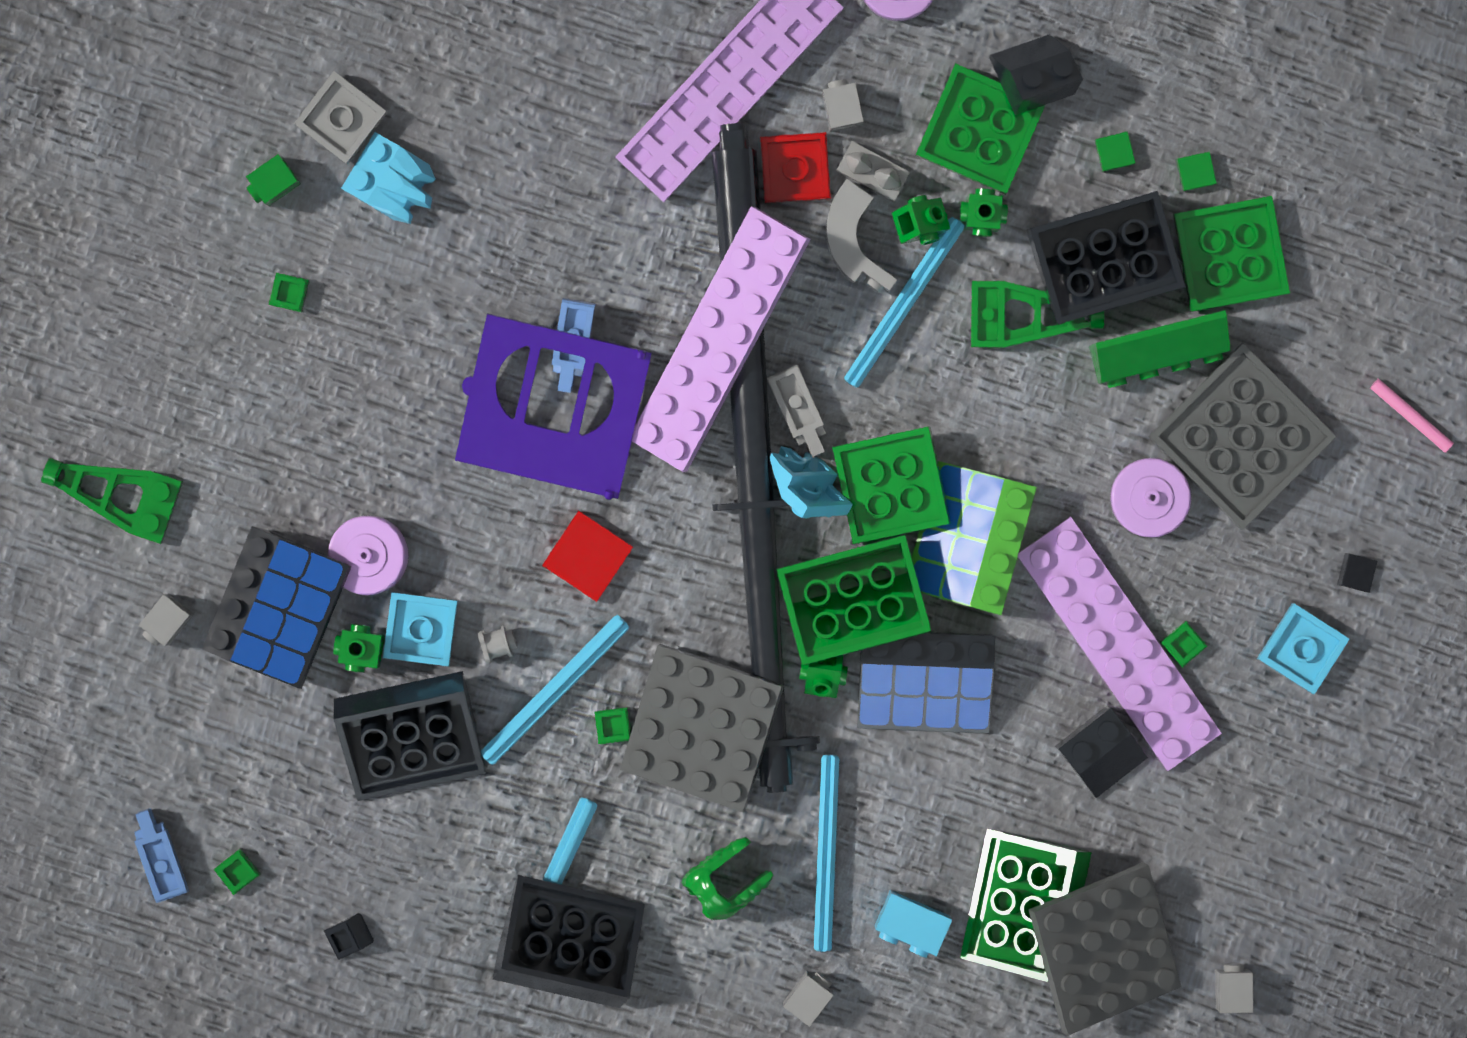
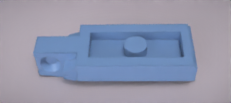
[552,298,596,393]
[134,808,189,903]

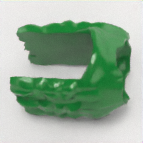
[681,837,774,921]

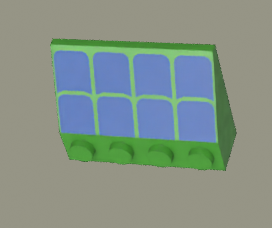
[912,461,1037,615]

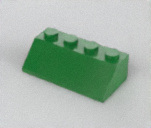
[1089,310,1231,388]

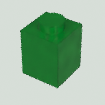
[246,154,301,206]

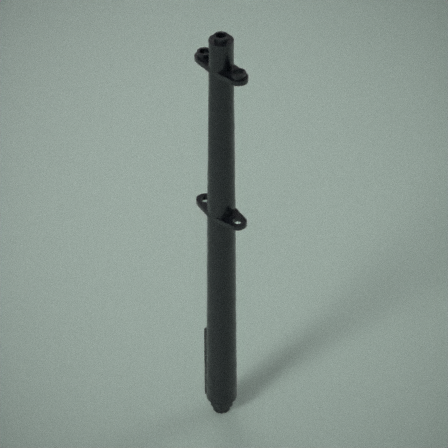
[712,123,820,793]

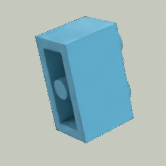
[874,890,952,958]

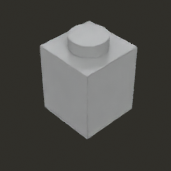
[822,79,864,132]
[139,594,194,647]
[1215,963,1253,1013]
[783,971,834,1027]

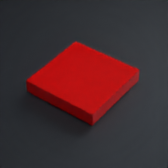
[760,132,831,204]
[542,511,633,602]

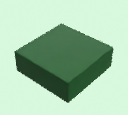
[1094,131,1135,172]
[1176,152,1217,192]
[269,273,309,313]
[1160,621,1207,668]
[594,707,631,744]
[214,848,261,895]

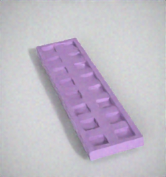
[615,0,844,203]
[632,206,811,472]
[1018,517,1222,771]

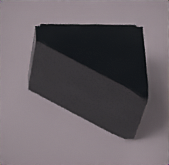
[1337,553,1378,593]
[324,913,374,960]

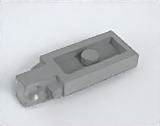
[767,365,826,458]

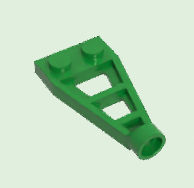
[971,281,1104,348]
[41,458,183,544]

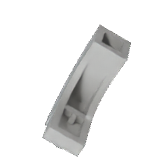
[826,179,897,293]

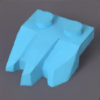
[341,132,436,224]
[770,446,853,519]

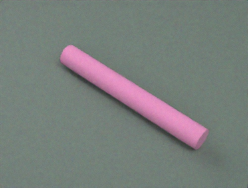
[1370,378,1454,453]

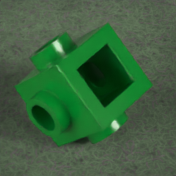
[960,189,1008,237]
[892,195,951,245]
[333,624,385,673]
[799,655,848,698]

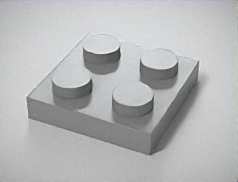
[294,71,388,165]

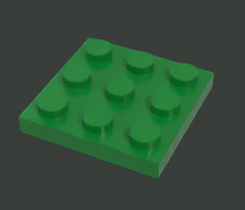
[915,63,1045,195]
[1173,196,1290,312]
[832,426,951,544]

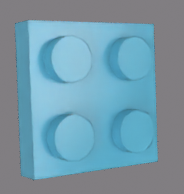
[383,592,458,667]
[1257,603,1350,694]

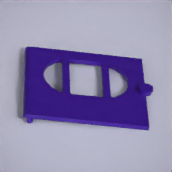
[455,313,652,500]

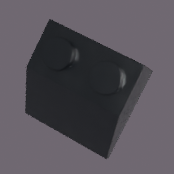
[989,34,1083,115]
[1055,706,1148,798]

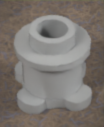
[478,625,518,664]

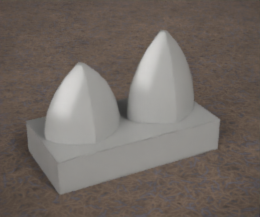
[836,141,910,202]

